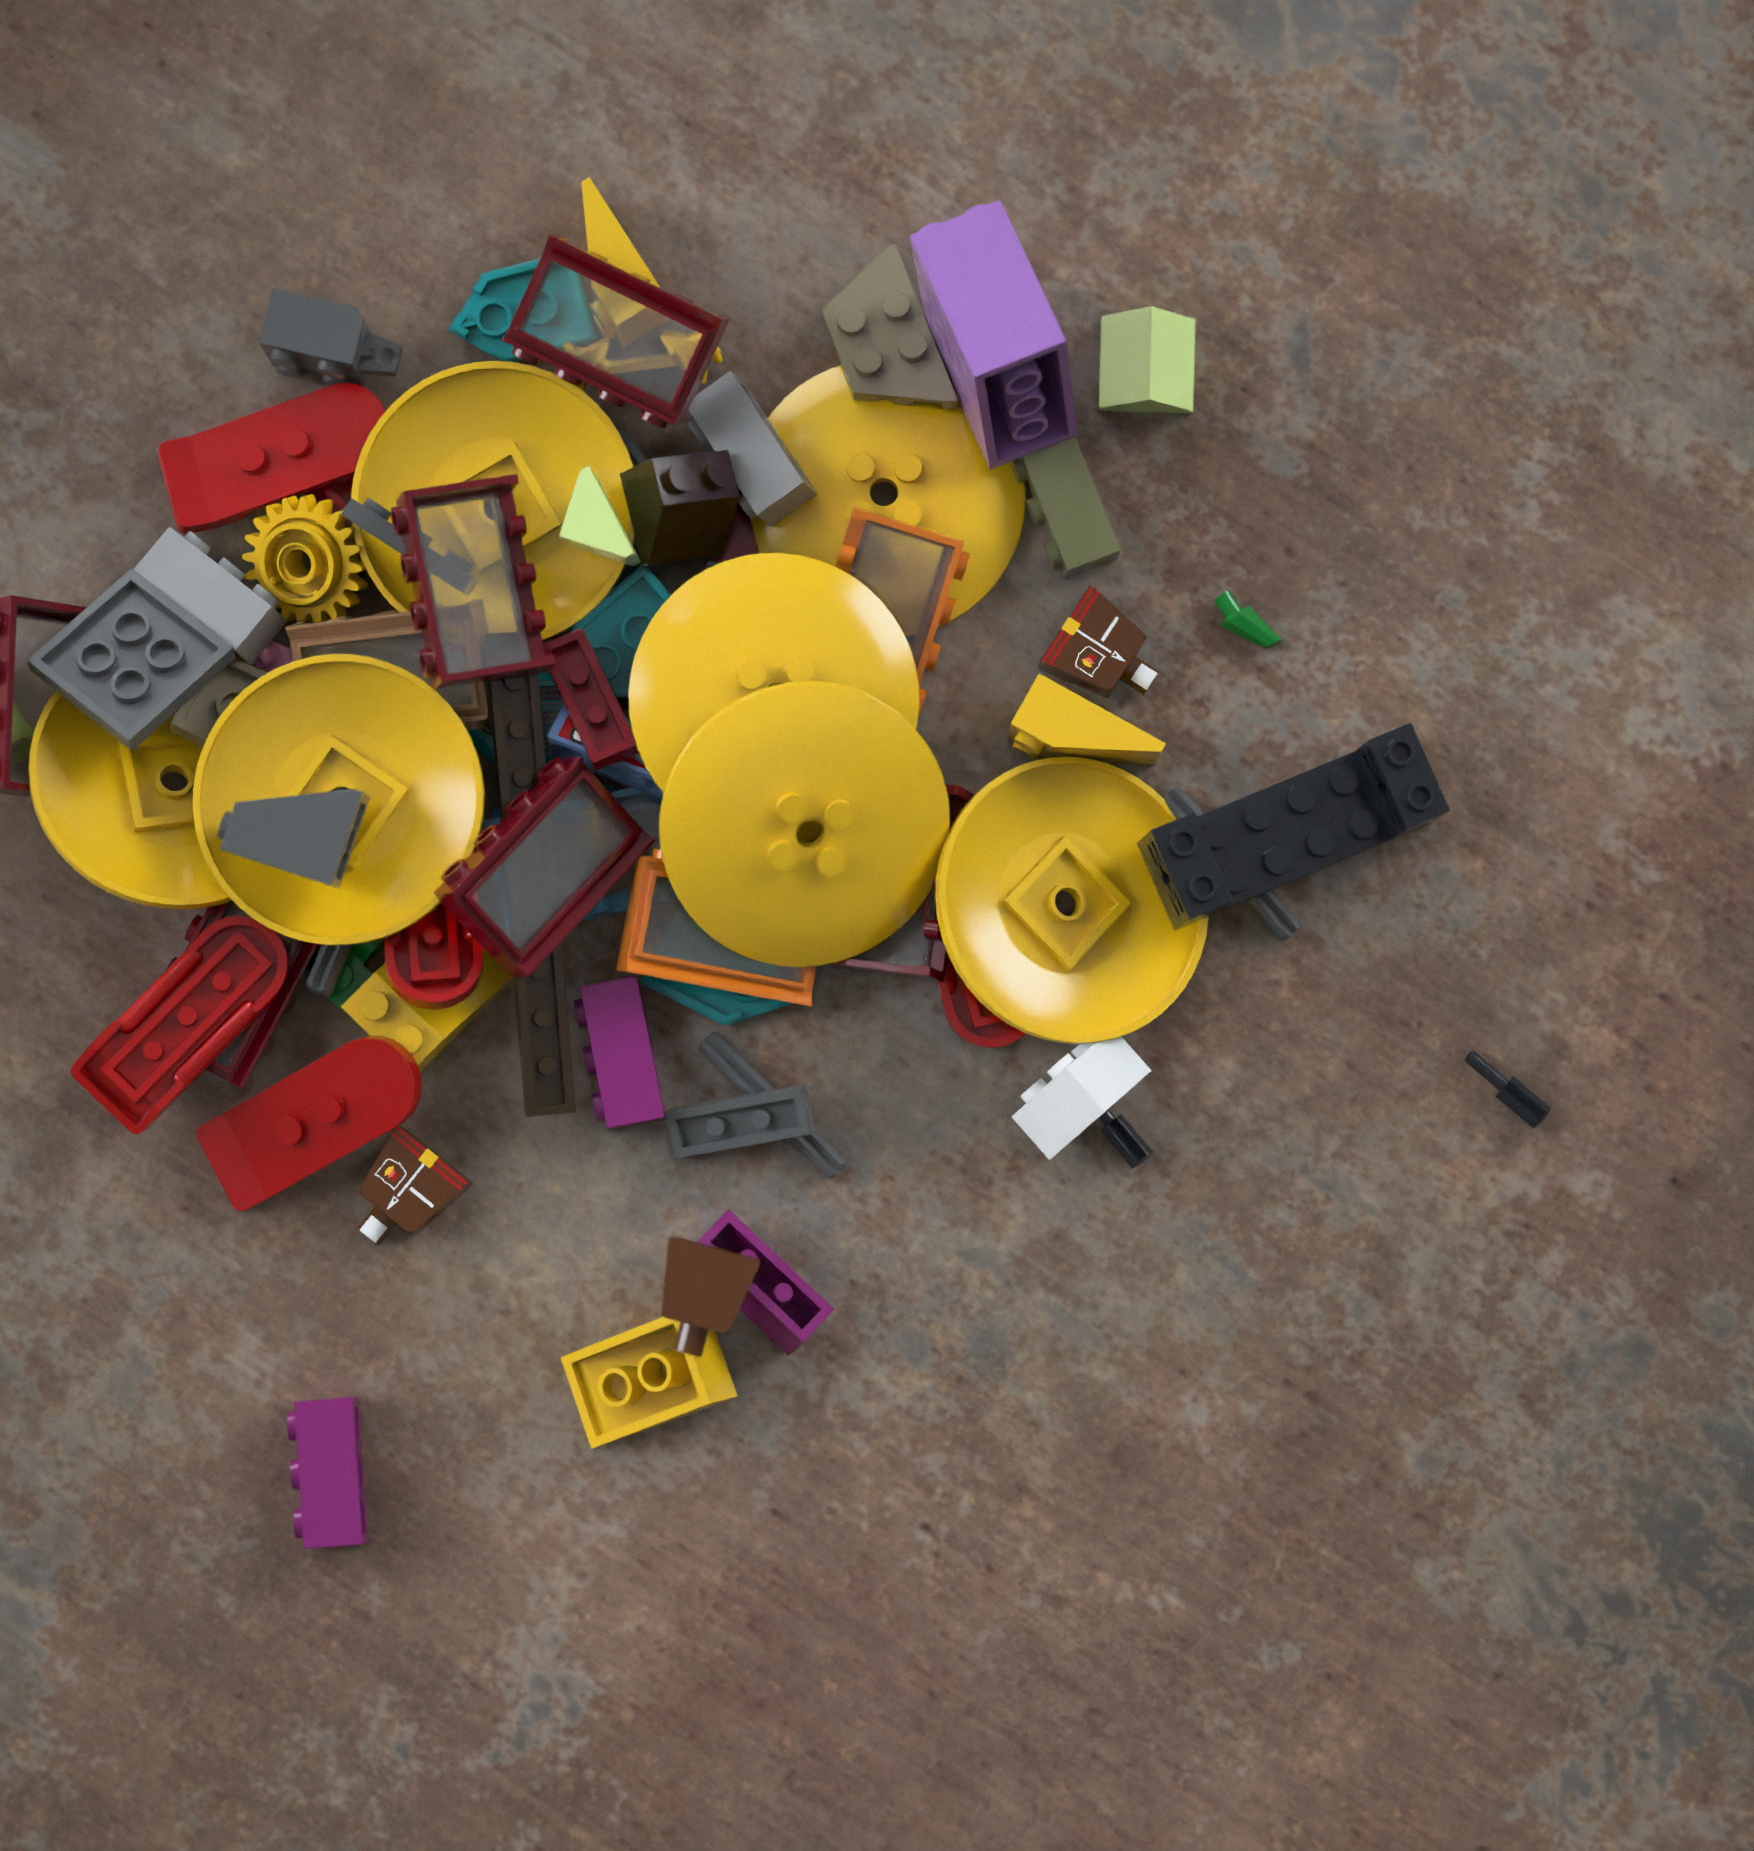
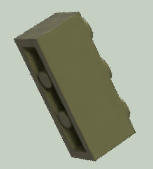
[1011,436,1121,579]

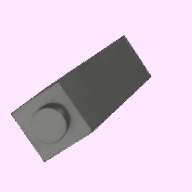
[218,789,370,889]

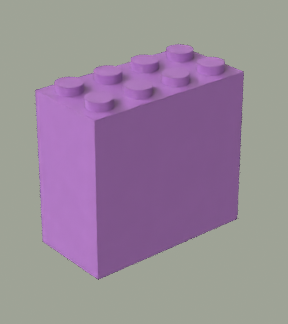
[909,200,1078,470]

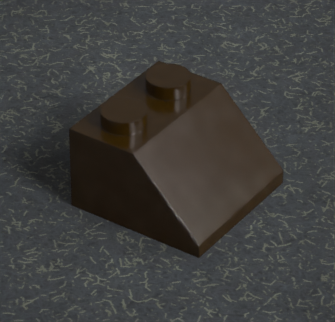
[620,450,739,567]

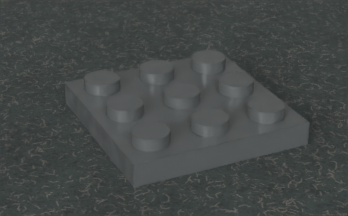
[27,569,235,751]

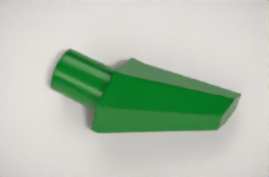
[1214,590,1282,649]

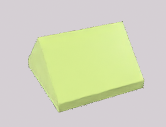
[1098,306,1195,414]
[559,466,641,566]

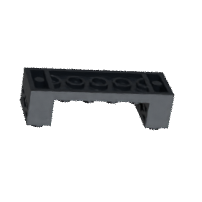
[1137,723,1450,931]

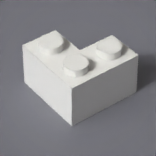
[1012,1036,1152,1160]

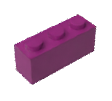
[574,975,666,1131]
[697,1209,834,1356]
[287,1396,368,1549]

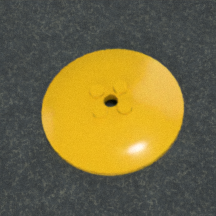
[351,361,635,645]
[751,366,1026,637]
[628,553,919,842]
[28,653,267,909]
[193,654,485,945]
[659,681,950,967]
[935,757,1209,1044]

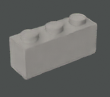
[688,370,817,527]
[133,526,287,665]

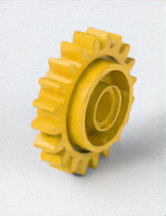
[242,494,369,623]

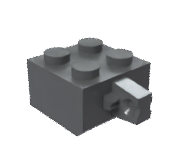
[259,288,403,387]

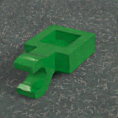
[306,938,384,1011]

